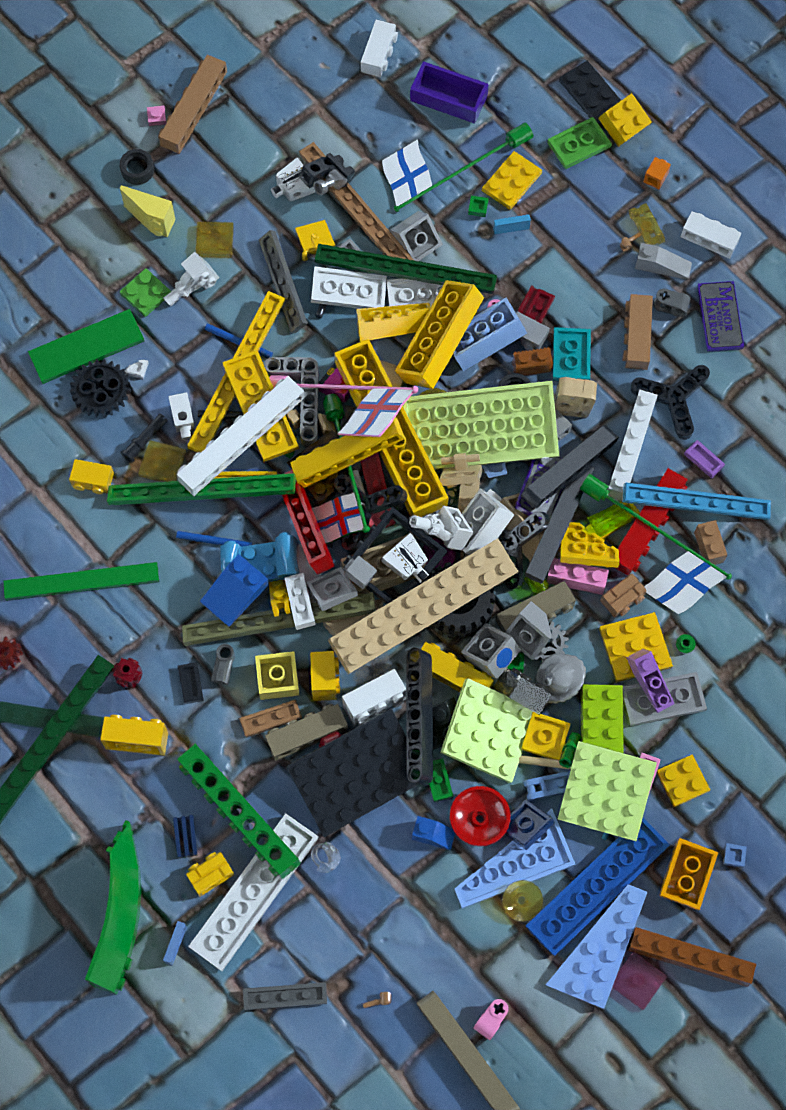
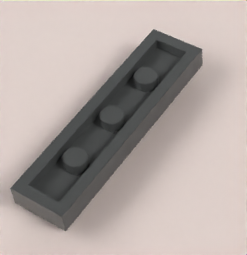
[243,982,327,1011]

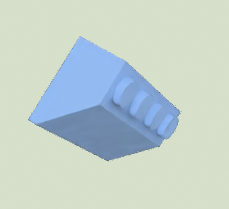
[453,298,527,371]

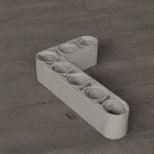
[264,357,319,448]

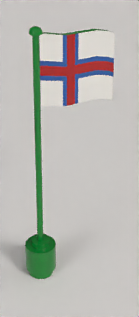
[312,394,370,544]

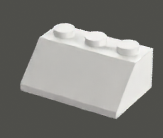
[462,488,514,555]

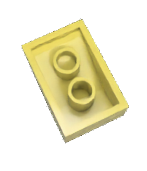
[120,185,175,237]

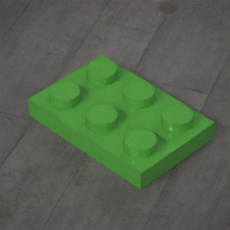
[547,117,612,170]

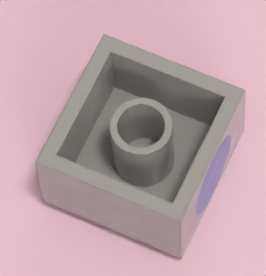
[461,623,521,679]

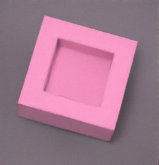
[147,106,166,126]

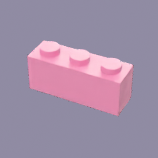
[546,558,609,595]

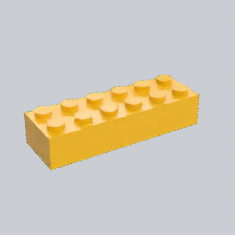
[395,280,484,389]

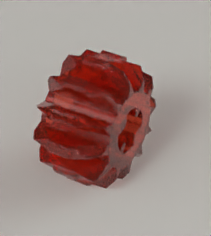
[0,637,23,671]

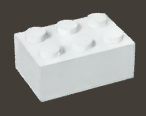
[342,669,406,727]

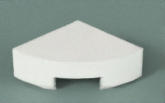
[125,360,149,379]

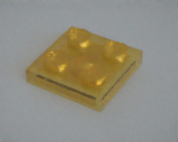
[196,222,234,258]
[138,440,186,482]

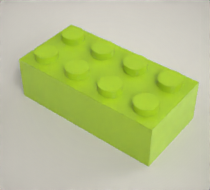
[581,684,624,753]

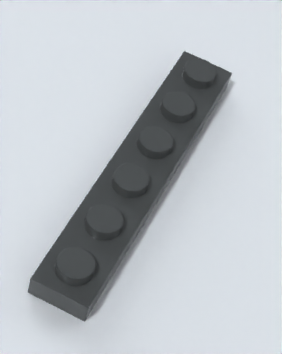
[259,230,308,333]

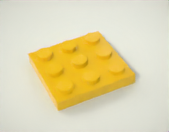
[599,612,673,683]

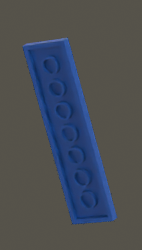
[525,818,670,957]

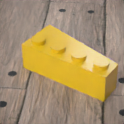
[356,303,430,342]

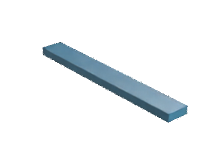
[623,482,771,520]

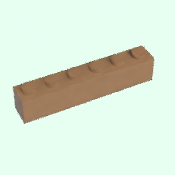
[158,54,227,154]

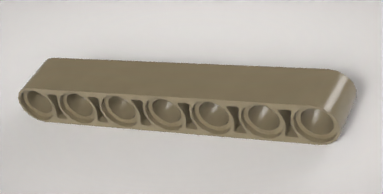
[416,991,520,1110]

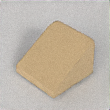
[317,413,337,436]

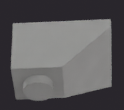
[505,601,552,661]

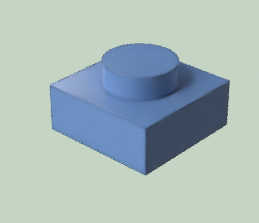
[723,843,747,868]

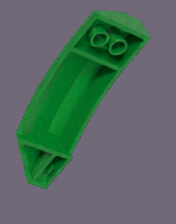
[85,820,141,995]

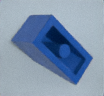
[412,816,455,851]

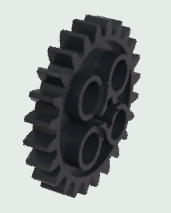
[70,359,131,417]

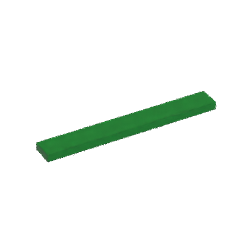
[3,562,160,601]

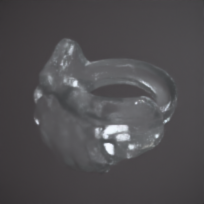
[311,842,341,873]

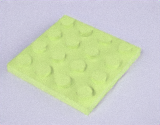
[440,678,536,783]
[558,741,657,841]

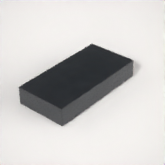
[178,662,204,704]

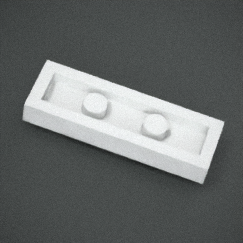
[284,573,316,630]

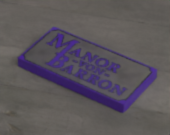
[697,281,744,352]
[514,457,563,523]

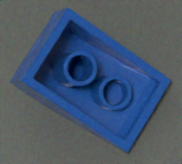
[200,554,268,627]

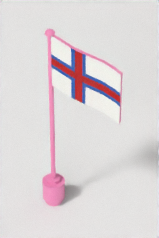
[269,375,418,437]

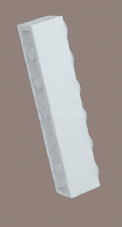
[608,390,657,502]

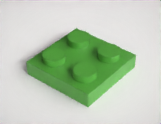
[120,269,171,317]

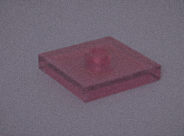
[612,951,667,1011]

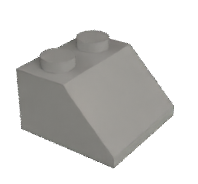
[390,211,443,261]

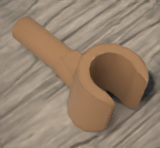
[620,232,641,252]
[363,992,391,1008]

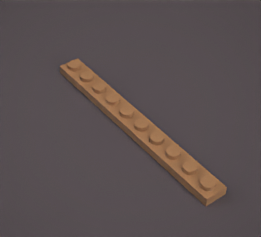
[299,142,414,260]

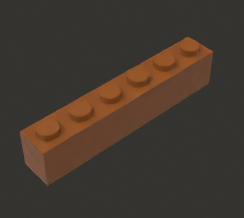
[628,927,756,987]

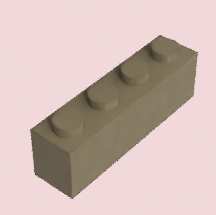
[496,581,576,633]
[265,704,348,761]

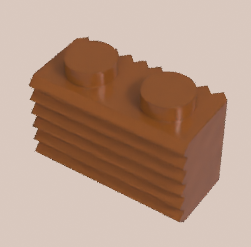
[512,347,553,376]

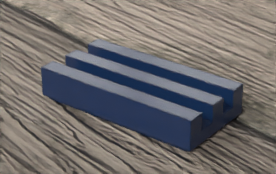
[173,815,198,858]

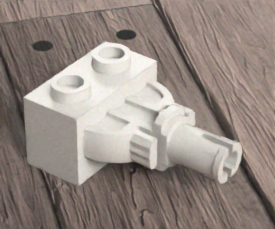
[164,252,220,306]
[409,506,474,550]

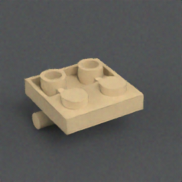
[440,453,482,488]

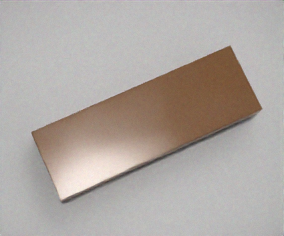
[239,699,302,738]

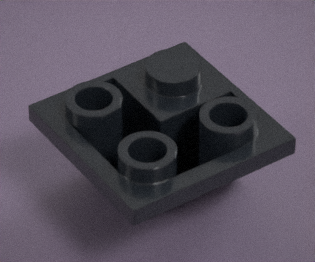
[419,697,457,750]

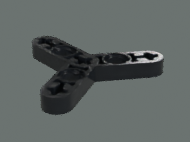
[630,365,710,440]
[334,474,407,553]
[498,512,550,589]

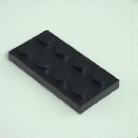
[559,60,621,129]

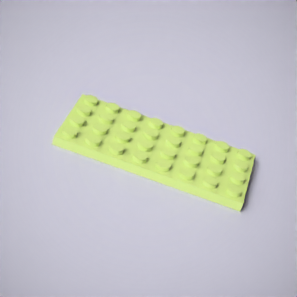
[403,381,560,470]

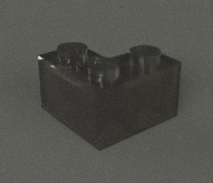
[494,668,551,715]

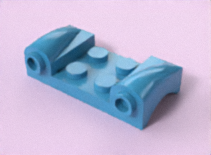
[220,532,300,582]

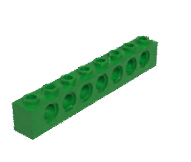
[177,743,301,880]

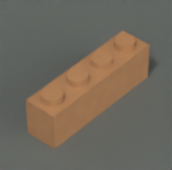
[622,294,653,370]

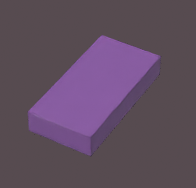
[684,440,725,479]

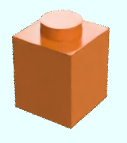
[643,157,671,190]

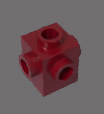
[112,658,143,689]

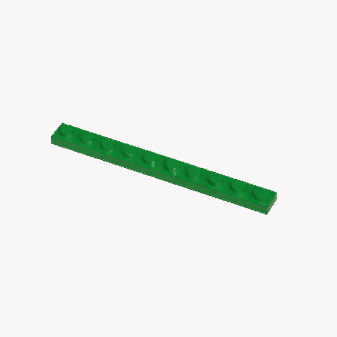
[107,473,296,505]

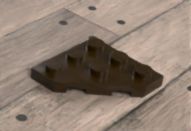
[287,430,339,505]

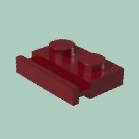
[518,285,555,324]

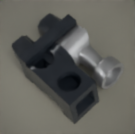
[299,153,355,195]

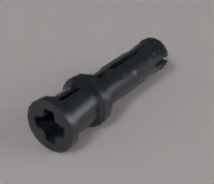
[120,413,168,463]

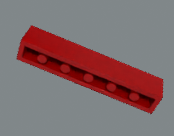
[614,468,688,575]
[282,470,335,575]

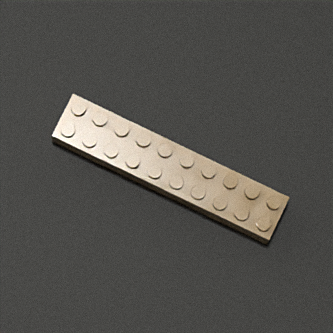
[328,538,518,674]

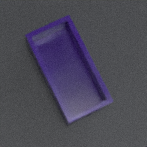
[410,61,489,124]

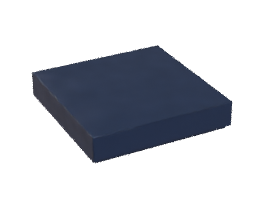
[505,800,554,850]

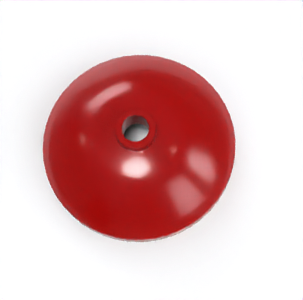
[450,786,510,846]

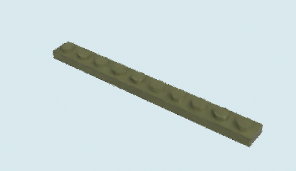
[182,592,376,646]

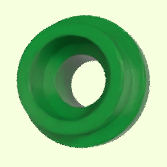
[676,634,696,654]

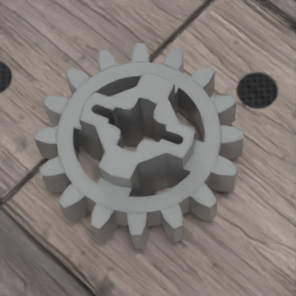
[535,621,569,663]

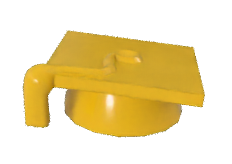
[295,220,335,261]

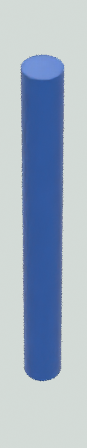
[205,323,273,358]
[176,531,253,547]

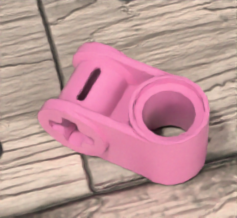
[473,999,508,1041]

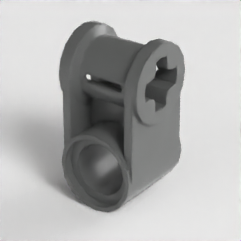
[653,288,690,317]

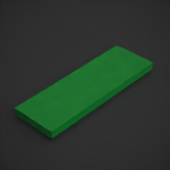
[28,309,145,384]

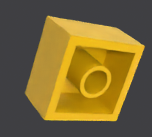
[598,93,652,147]
[310,651,340,701]

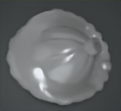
[535,654,586,704]

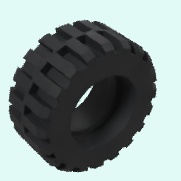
[424,561,495,639]

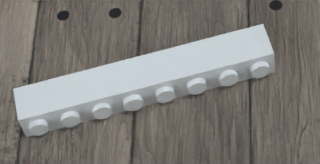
[177,376,304,496]

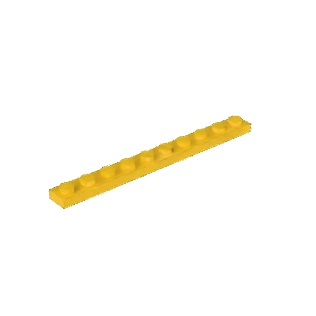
[187,291,285,453]

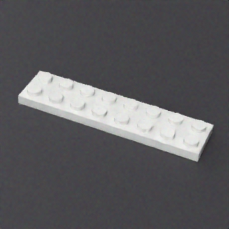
[188,814,318,971]

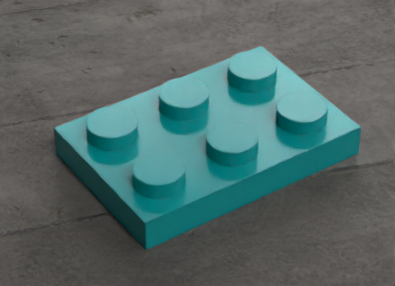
[553,327,591,381]

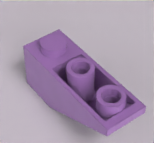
[626,649,675,713]

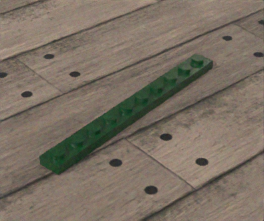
[314,243,497,295]
[0,655,114,824]

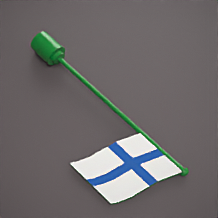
[382,122,534,212]
[580,474,732,614]

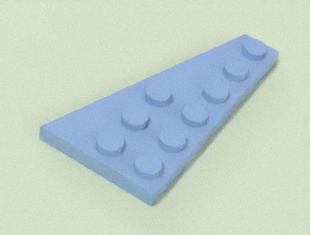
[454,808,575,909]
[546,885,647,1009]

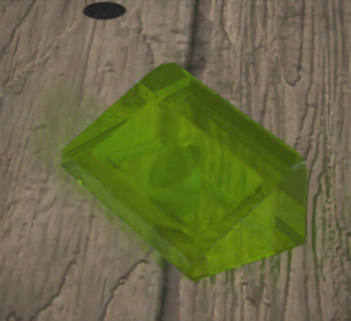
[588,501,632,537]

